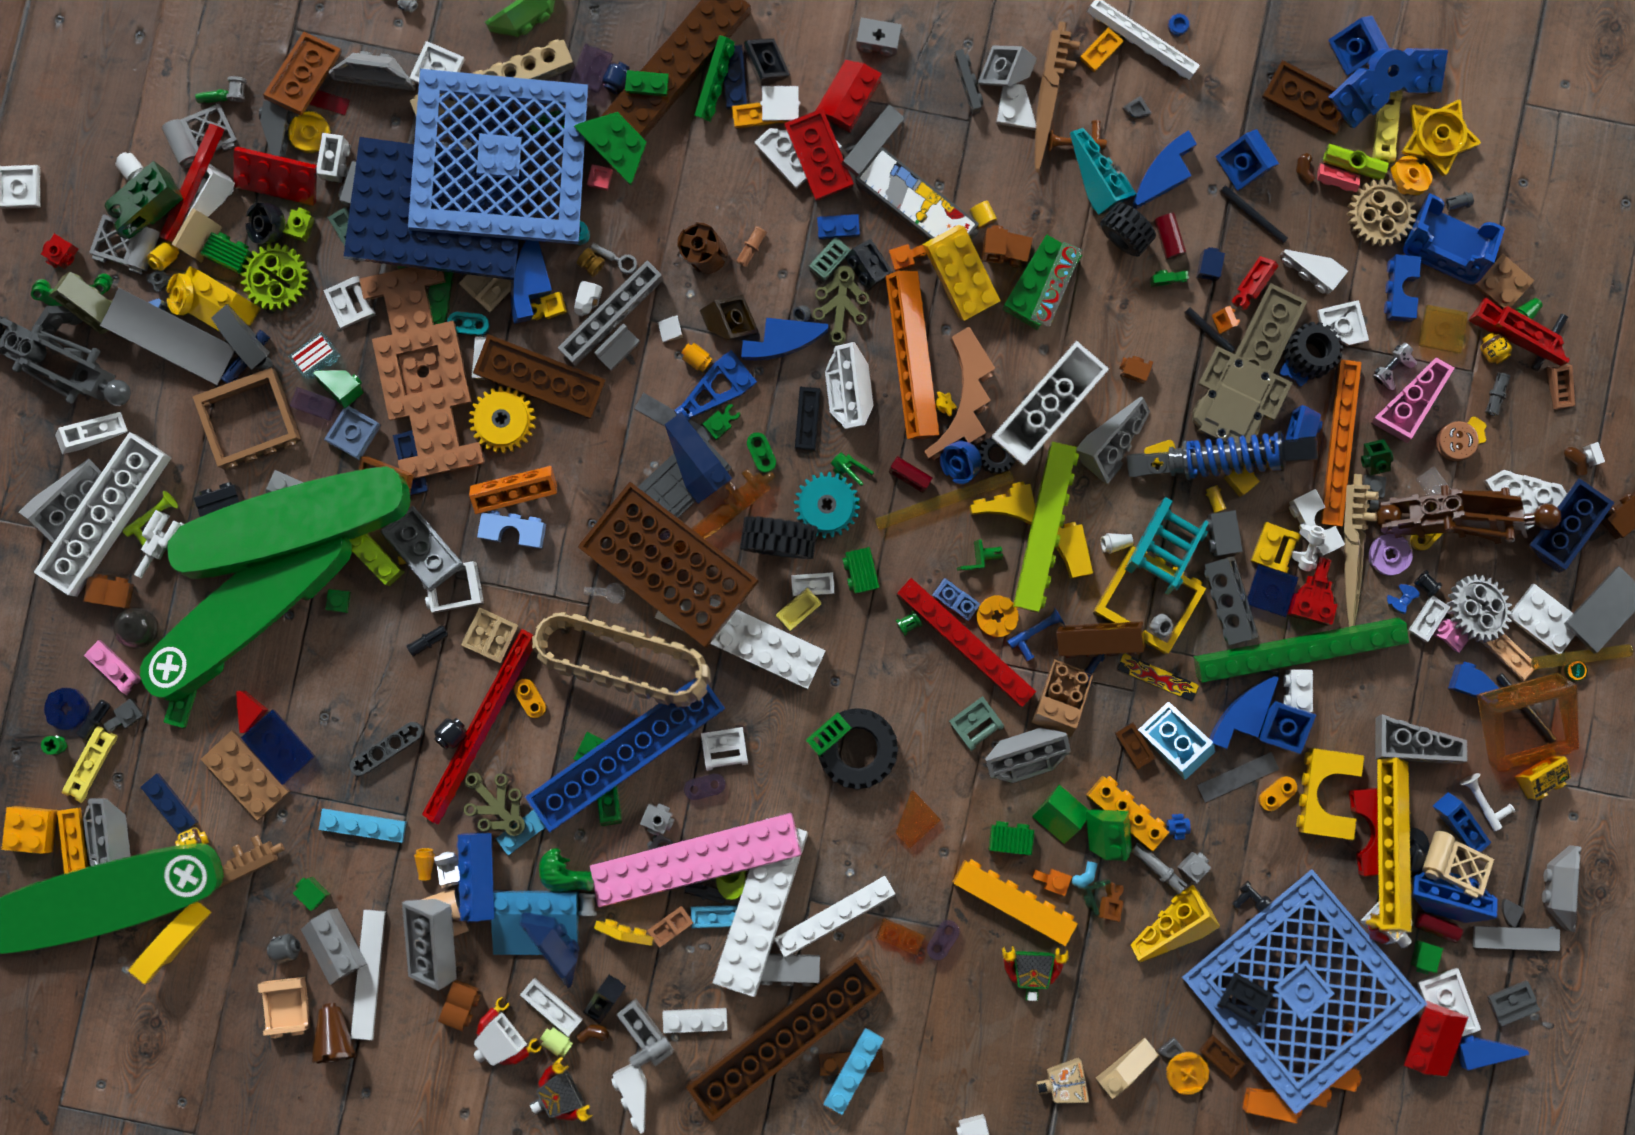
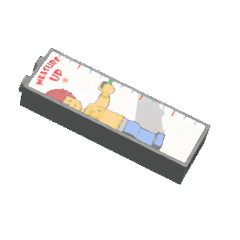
[855,147,979,241]

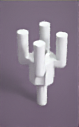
[134,510,184,578]

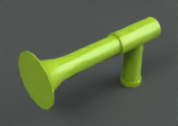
[122,491,178,547]

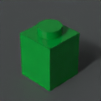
[292,876,330,911]
[1410,940,1443,975]

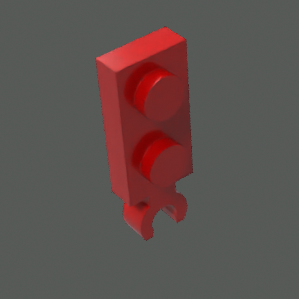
[1232,256,1279,310]

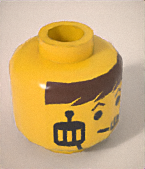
[1480,332,1512,364]
[175,828,209,846]

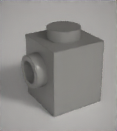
[1177,852,1211,883]

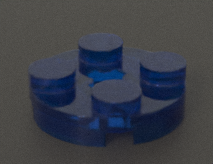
[44,688,89,730]

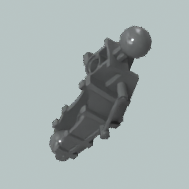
[0,316,131,406]

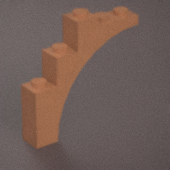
[923,327,996,461]

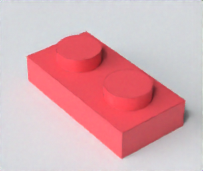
[1317,163,1360,192]

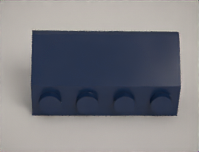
[1529,478,1615,573]

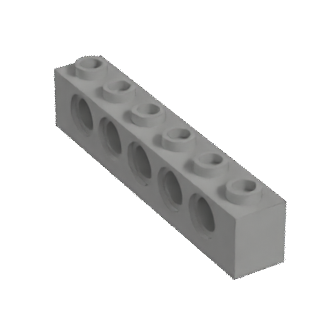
[558,260,664,366]

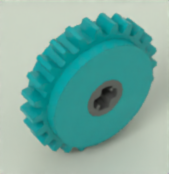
[794,472,860,538]

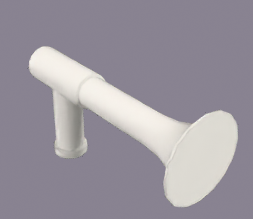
[1460,773,1515,831]

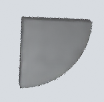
[1122,96,1151,118]
[1501,898,1524,927]
[1158,1037,1186,1058]

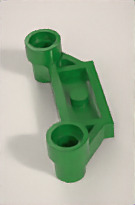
[31,273,113,306]

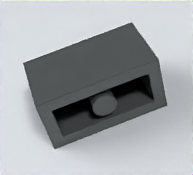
[1206,510,1243,557]

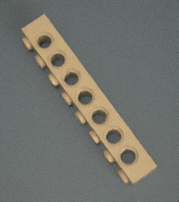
[410,39,575,120]

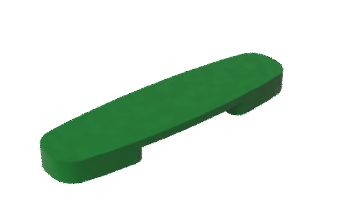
[167,466,410,579]

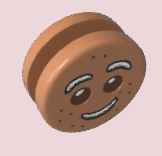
[1436,421,1479,461]

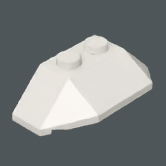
[825,342,873,429]

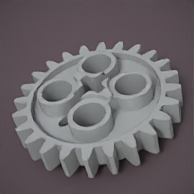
[1447,574,1513,643]

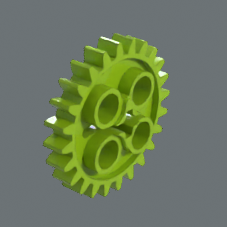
[240,243,310,311]

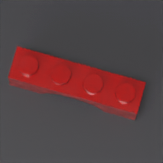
[1349,788,1379,876]

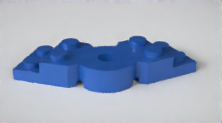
[1328,48,1448,128]

